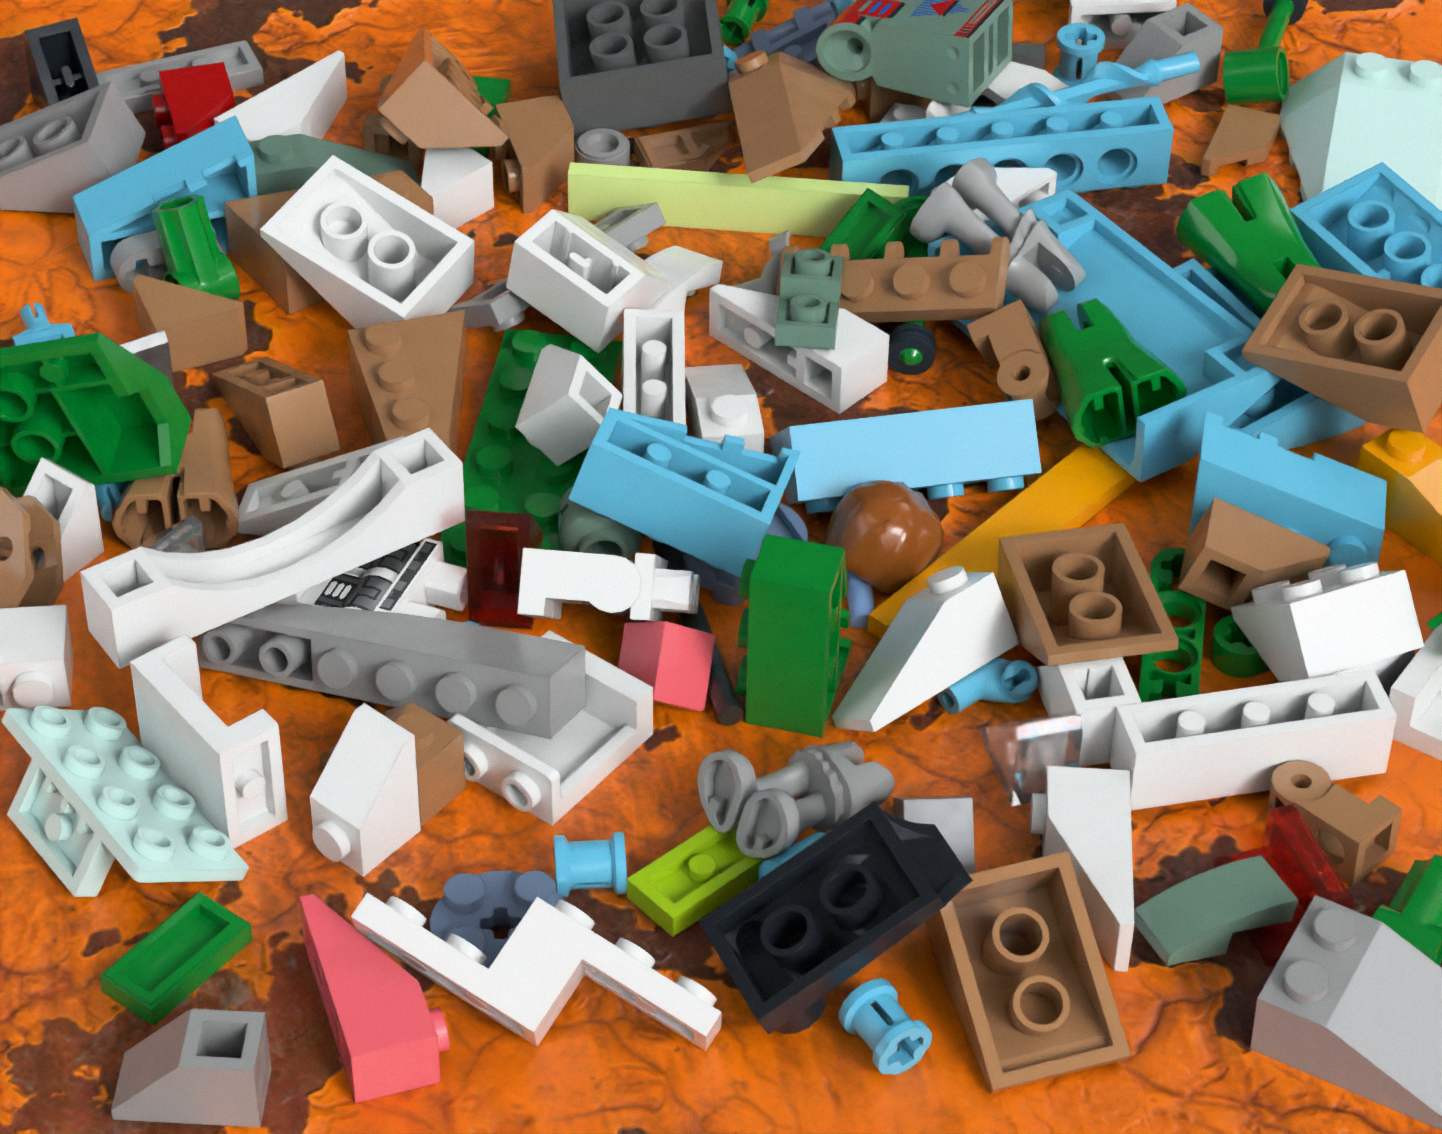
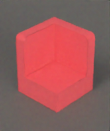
[618,621,716,711]

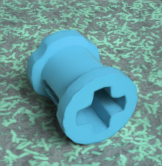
[1053,23,1105,87]
[554,832,627,897]
[838,978,932,1075]

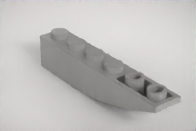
[197,604,586,739]

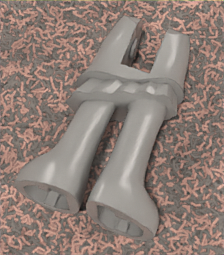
[910,157,1086,314]
[697,741,895,859]

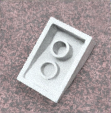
[260,155,475,329]

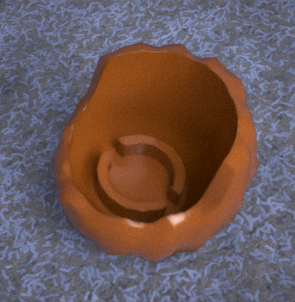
[825,480,944,594]

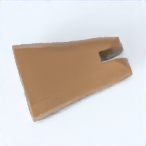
[112,408,239,550]

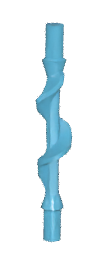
[951,51,1200,116]

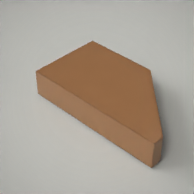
[1200,104,1281,177]
[634,121,734,172]

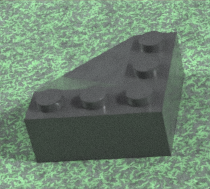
[552,0,733,139]

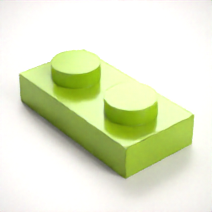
[627,824,773,937]

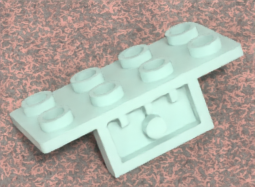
[1,705,249,897]

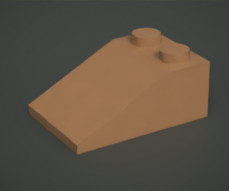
[1241,264,1442,434]
[997,523,1179,666]
[925,851,1131,1093]

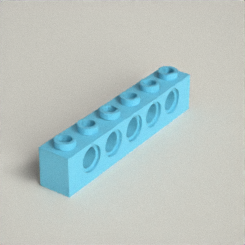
[829,96,1174,197]

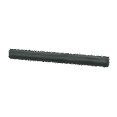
[652,540,744,726]

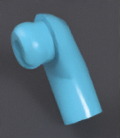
[937,658,1039,714]

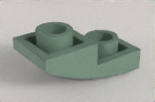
[774,248,844,350]
[1134,855,1298,966]

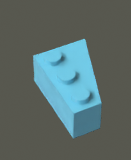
[72,115,258,281]
[568,407,801,578]
[1188,410,1387,569]

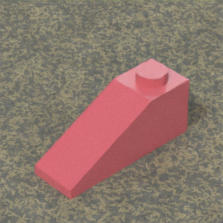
[299,894,450,1103]

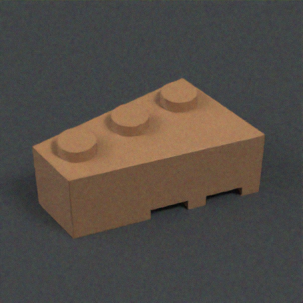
[224,170,434,315]
[347,310,467,455]

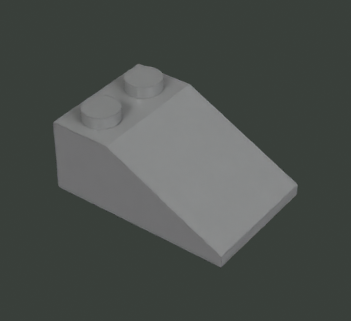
[0,81,146,213]
[1250,895,1442,1131]

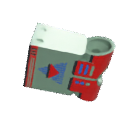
[816,0,1013,108]

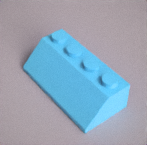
[769,399,1042,514]

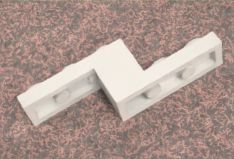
[351,893,722,1051]

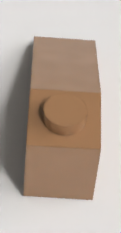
[211,356,341,471]

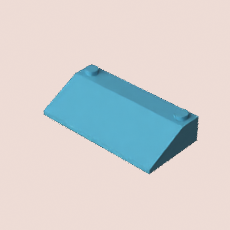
[928,189,1282,483]

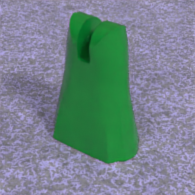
[1175,173,1322,314]
[1039,298,1187,448]

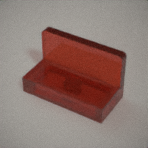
[1213,803,1354,967]

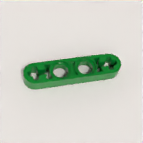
[1138,548,1206,703]

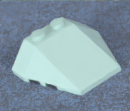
[1279,52,1442,211]

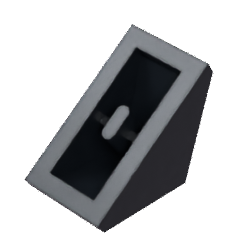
[23,18,100,110]

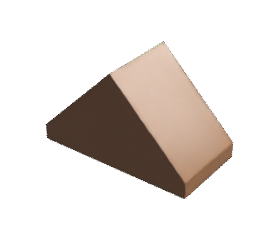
[132,274,248,373]

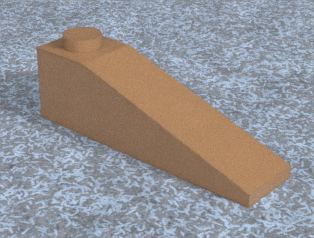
[378,27,509,149]
[728,50,856,183]

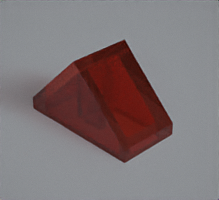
[465,509,544,630]

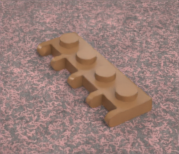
[775,237,1010,323]

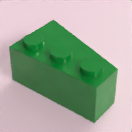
[736,534,852,738]

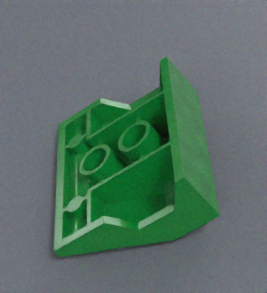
[0,332,192,498]

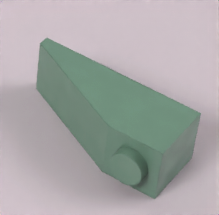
[249,134,421,196]

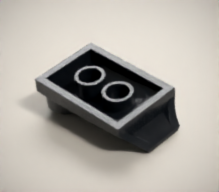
[699,801,973,1034]

